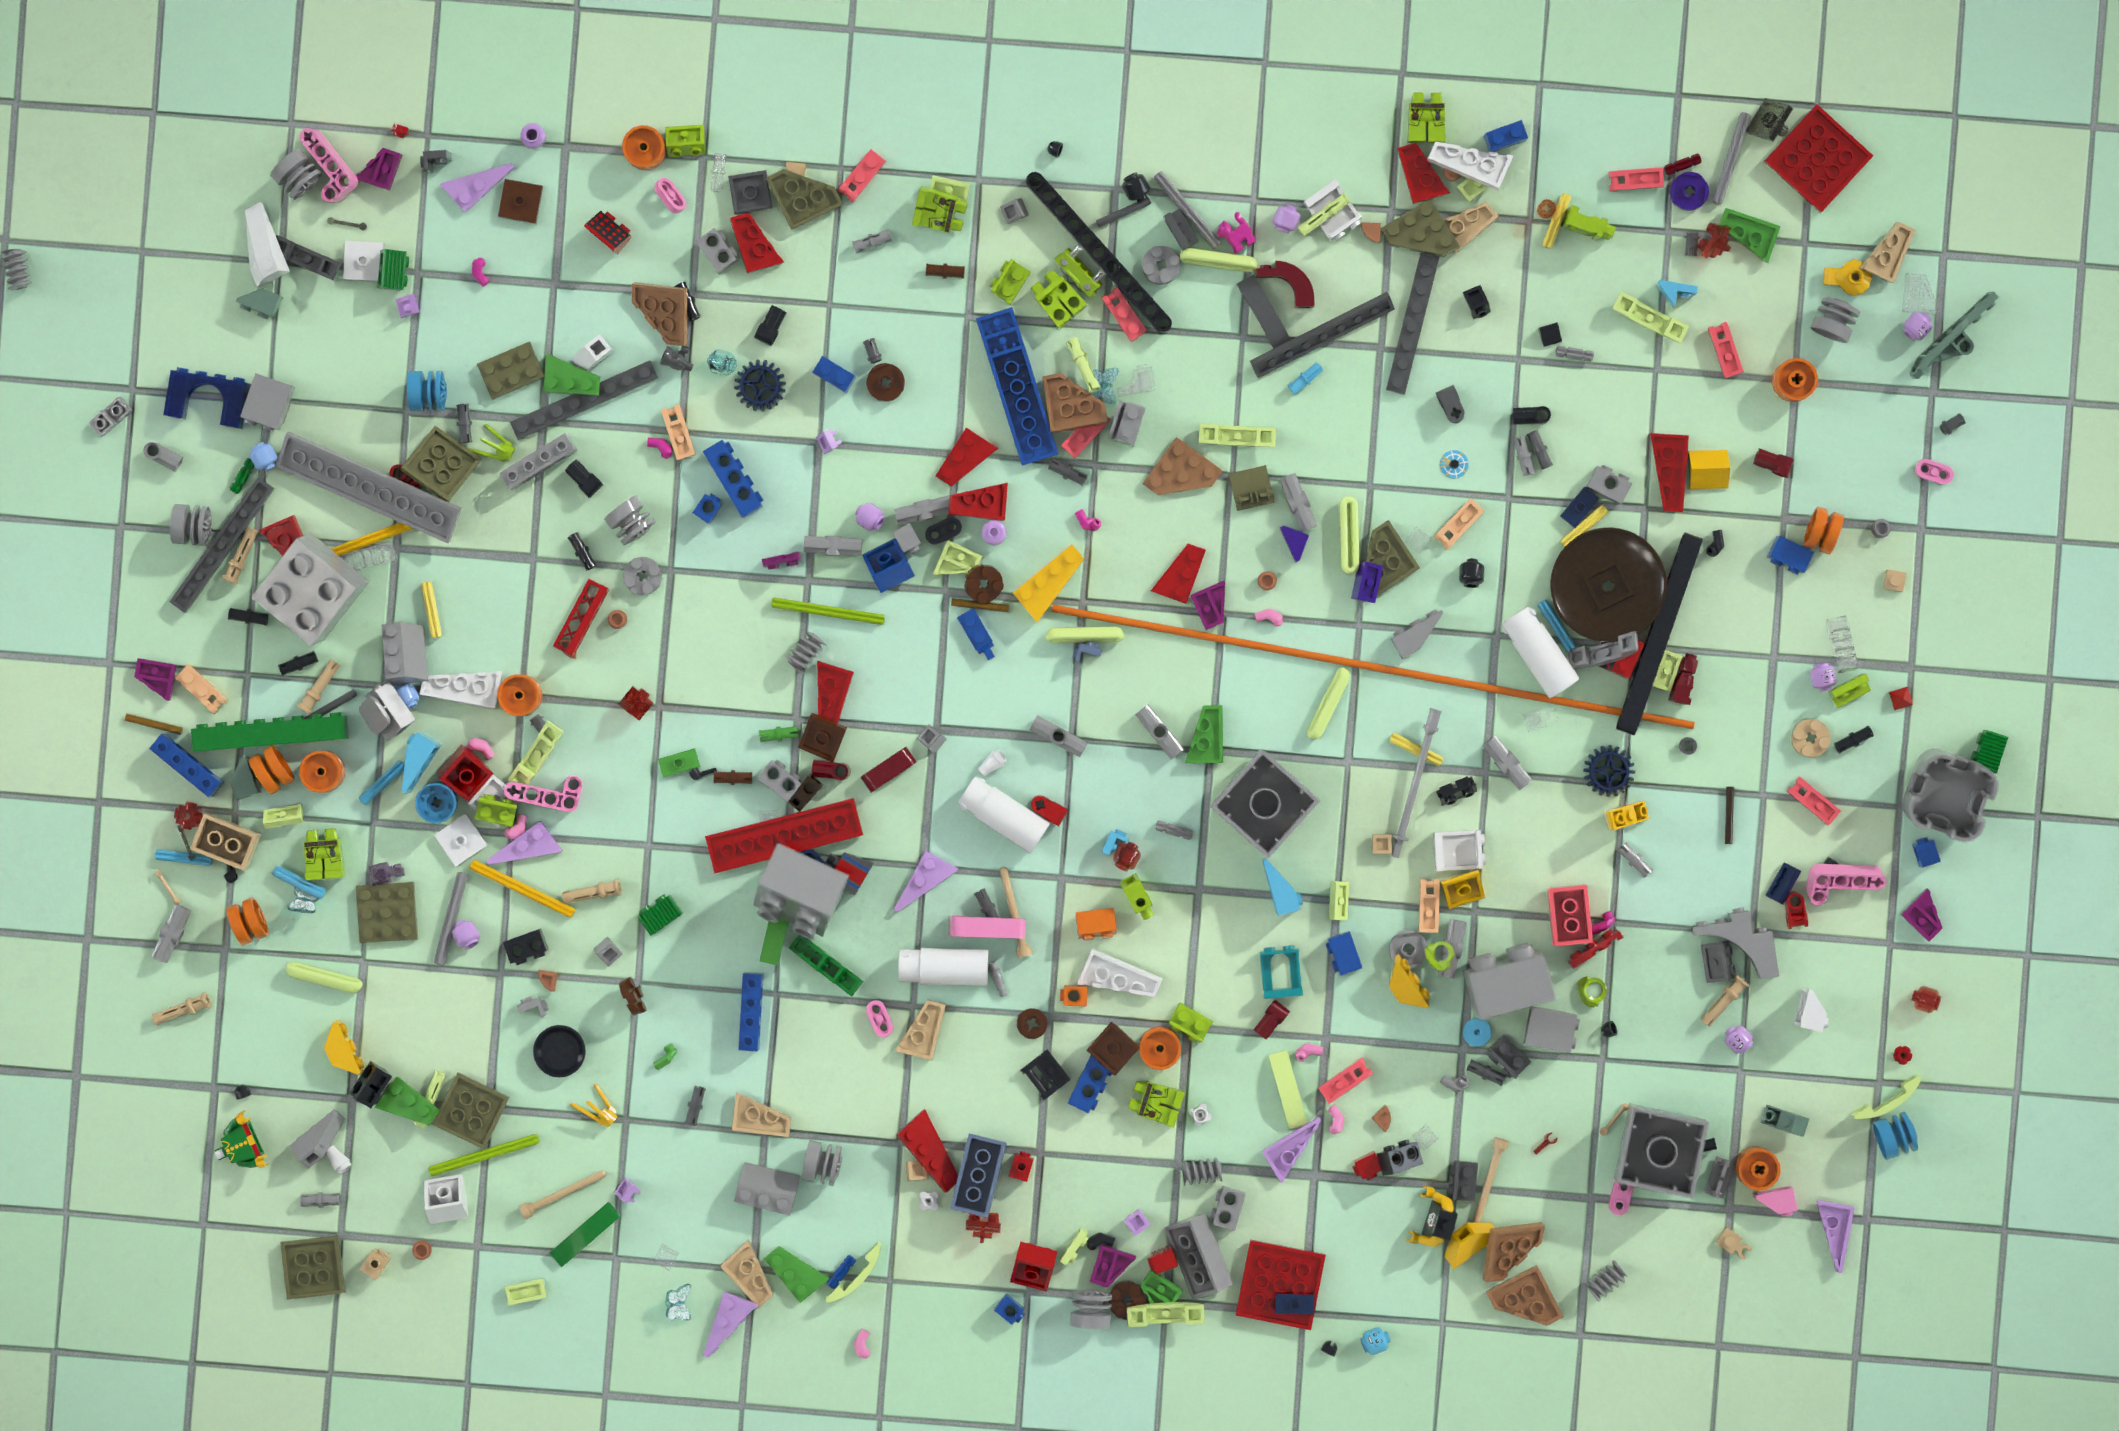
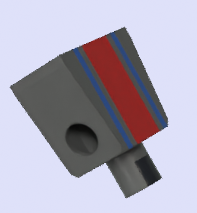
[825,852,874,895]

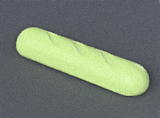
[1179,248,1258,272]
[1339,496,1360,575]
[1046,627,1124,643]
[1307,667,1350,739]
[286,962,362,993]

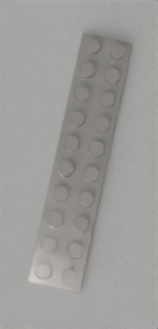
[276,432,462,543]

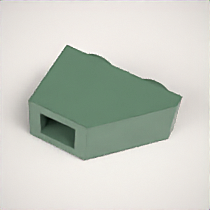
[236,288,283,320]
[230,756,262,800]
[1761,1104,1809,1137]

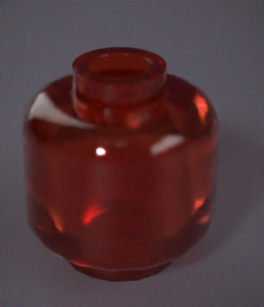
[1113,842,1141,872]
[1911,986,1942,1013]

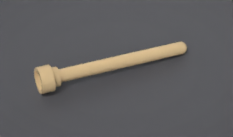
[1000,867,1032,958]
[1473,1137,1509,1222]
[519,1171,606,1219]

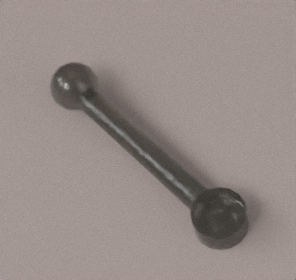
[327,217,367,231]
[177,824,195,861]

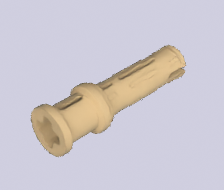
[222,527,259,585]
[296,659,341,715]
[562,879,622,904]
[1701,974,1749,1027]
[152,992,211,1026]

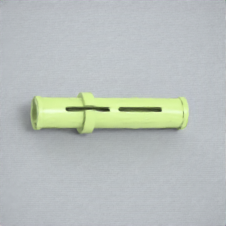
[1297,193,1351,237]
[1066,337,1101,393]
[413,1070,446,1128]

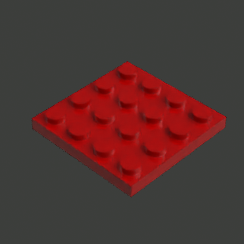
[1764,104,1873,213]
[1235,1239,1326,1330]

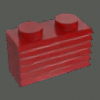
[1147,1245,1178,1274]

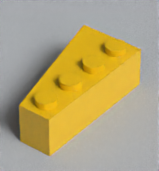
[1013,544,1084,623]

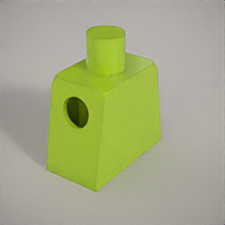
[1119,873,1154,920]

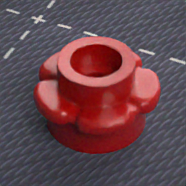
[390,124,409,138]
[1893,1046,1912,1065]

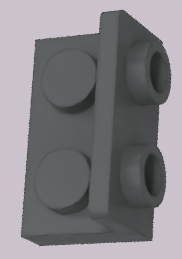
[420,150,452,173]
[1163,209,1199,250]
[1701,941,1736,983]
[1487,1034,1531,1079]
[1448,1160,1478,1201]

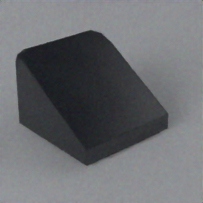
[1538,322,1562,347]

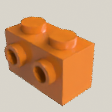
[1075,908,1117,941]

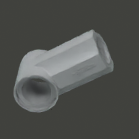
[143,442,184,472]

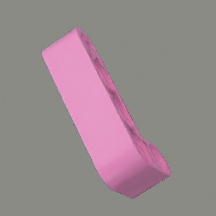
[300,128,358,203]
[503,775,582,812]
[1806,864,1887,905]
[948,916,1026,938]

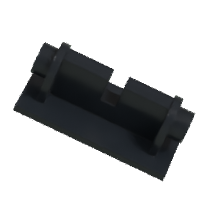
[1436,776,1477,806]

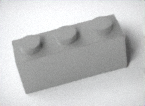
[381,622,428,686]
[734,1162,800,1215]

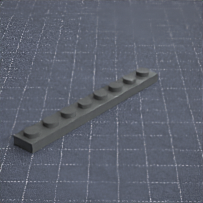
[1386,252,1439,395]
[1250,292,1395,378]
[510,360,658,440]
[169,477,275,613]

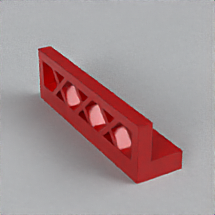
[553,579,609,657]

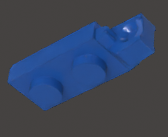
[957,608,995,660]

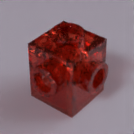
[618,686,653,721]
[174,801,203,830]

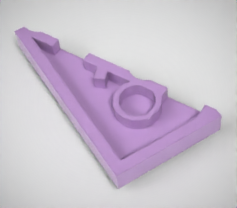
[440,163,515,213]
[487,821,563,865]
[894,851,958,912]
[1261,1116,1321,1183]
[1817,1199,1855,1273]
[703,1292,758,1357]

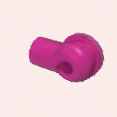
[472,258,490,287]
[647,438,673,459]
[1074,509,1101,531]
[1591,911,1615,935]

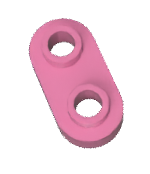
[654,178,686,214]
[1915,459,1954,485]
[866,1000,893,1037]
[1609,1181,1633,1215]

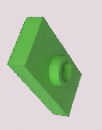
[658,748,700,777]

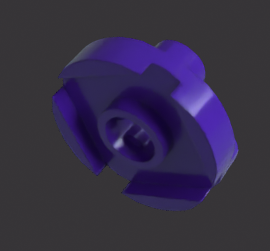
[1670,172,1709,211]

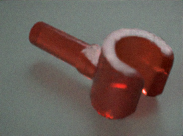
[1533,1132,1558,1155]

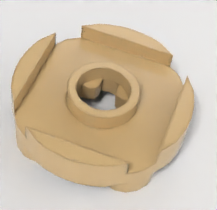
[1791,719,1830,757]

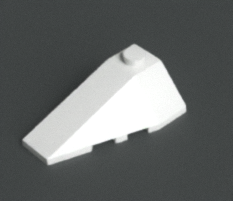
[245,202,290,288]

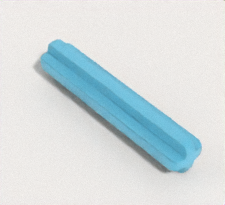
[1538,600,1576,651]
[359,761,404,805]
[155,849,212,866]
[273,866,326,899]

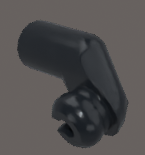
[1706,530,1724,557]
[1087,1232,1115,1250]

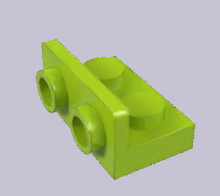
[665,124,706,157]
[990,259,1031,305]
[1828,673,1871,708]
[475,794,517,827]
[1168,1003,1213,1043]

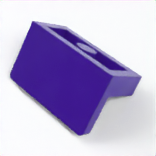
[1351,561,1383,603]

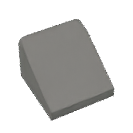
[1000,198,1028,224]
[917,724,946,753]
[594,937,623,967]

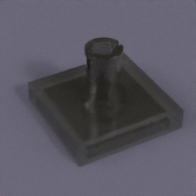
[1746,98,1793,142]

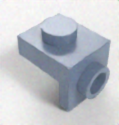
[1072,642,1102,663]

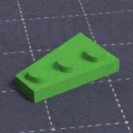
[1719,208,1781,263]
[1185,705,1223,763]
[375,1076,440,1125]
[764,1246,830,1303]

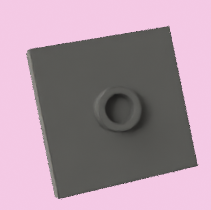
[728,170,773,215]

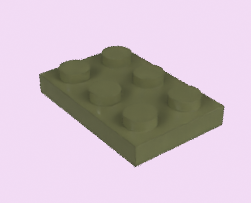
[477,341,545,400]

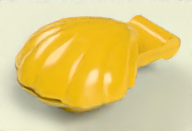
[1823,259,1872,296]

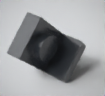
[1463,285,1491,319]

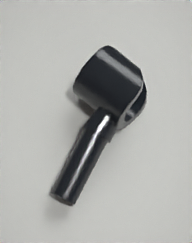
[689,768,717,780]
[224,864,238,883]

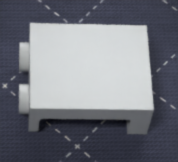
[1303,179,1362,241]
[1433,830,1486,871]

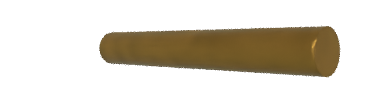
[951,598,1009,612]
[125,714,183,735]

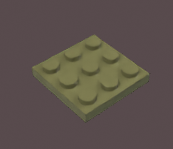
[401,426,482,502]
[356,882,418,943]
[432,1072,510,1149]
[280,1235,345,1300]

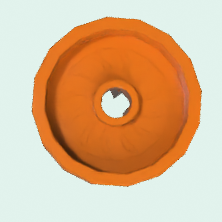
[622,125,666,170]
[1772,358,1818,402]
[1803,506,1844,555]
[497,674,542,716]
[249,745,295,795]
[299,751,345,793]
[226,897,269,946]
[1139,1026,1181,1070]
[1735,1146,1781,1191]

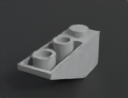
[1391,609,1443,659]
[290,1109,345,1168]

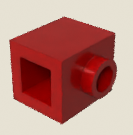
[1009,1151,1034,1182]
[1352,1151,1381,1181]

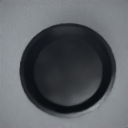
[533,1025,586,1077]

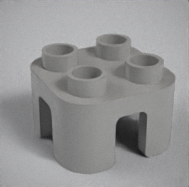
[1902,749,1998,842]

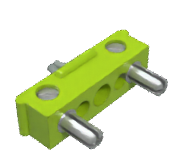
[1054,245,1106,297]

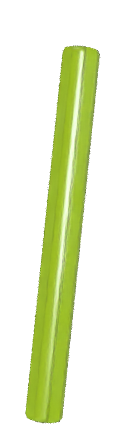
[771,597,885,625]
[428,1134,539,1176]

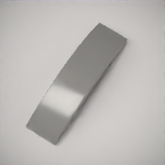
[1568,631,1638,669]

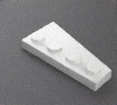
[1427,142,1513,191]
[420,671,503,709]
[1077,948,1163,997]

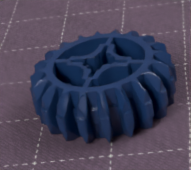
[734,360,786,412]
[1583,745,1635,797]

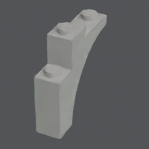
[1691,907,1780,980]

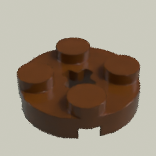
[866,363,905,402]
[964,564,1004,604]
[619,977,647,1016]
[1108,1281,1147,1320]

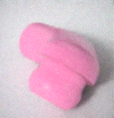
[1254,609,1283,626]
[505,814,527,839]
[1295,1043,1323,1062]
[1328,1105,1344,1134]

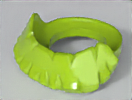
[1425,941,1454,971]
[1577,976,1607,1008]

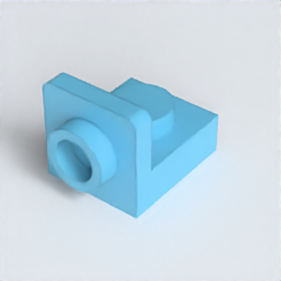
[1102,829,1129,855]

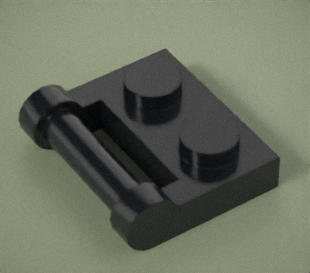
[1020,1049,1071,1100]

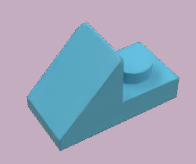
[1657,280,1698,307]

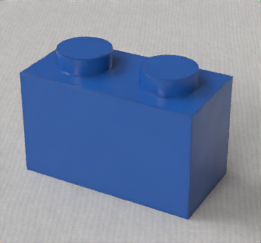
[1484,120,1528,152]
[812,356,856,394]
[1767,536,1814,575]
[1326,931,1362,975]

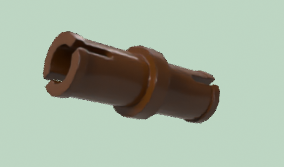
[926,263,965,279]
[714,770,752,785]

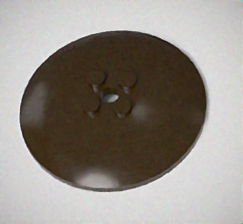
[1550,528,1667,642]

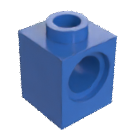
[692,493,722,524]
[1912,837,1941,868]
[994,1293,1025,1325]

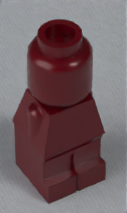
[1668,653,1698,705]

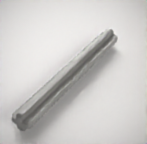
[1712,112,1751,205]
[1154,171,1221,249]
[434,872,468,965]

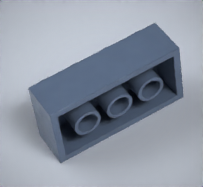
[950,1133,1007,1218]

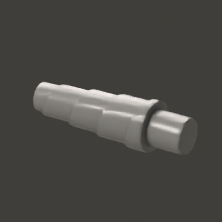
[988,962,1007,997]

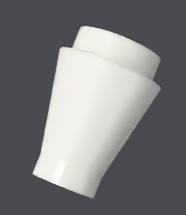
[978,749,1007,776]
[325,1145,352,1175]

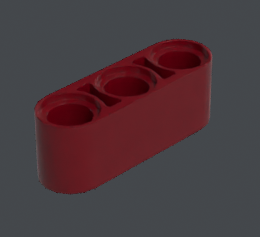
[860,746,917,793]

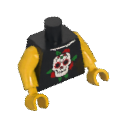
[1406,1186,1458,1247]

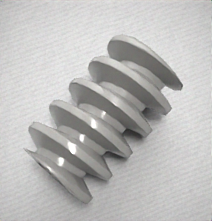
[2,249,32,290]
[786,631,827,674]
[1182,1158,1222,1186]
[1586,1260,1627,1302]

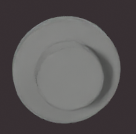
[1871,519,1891,538]

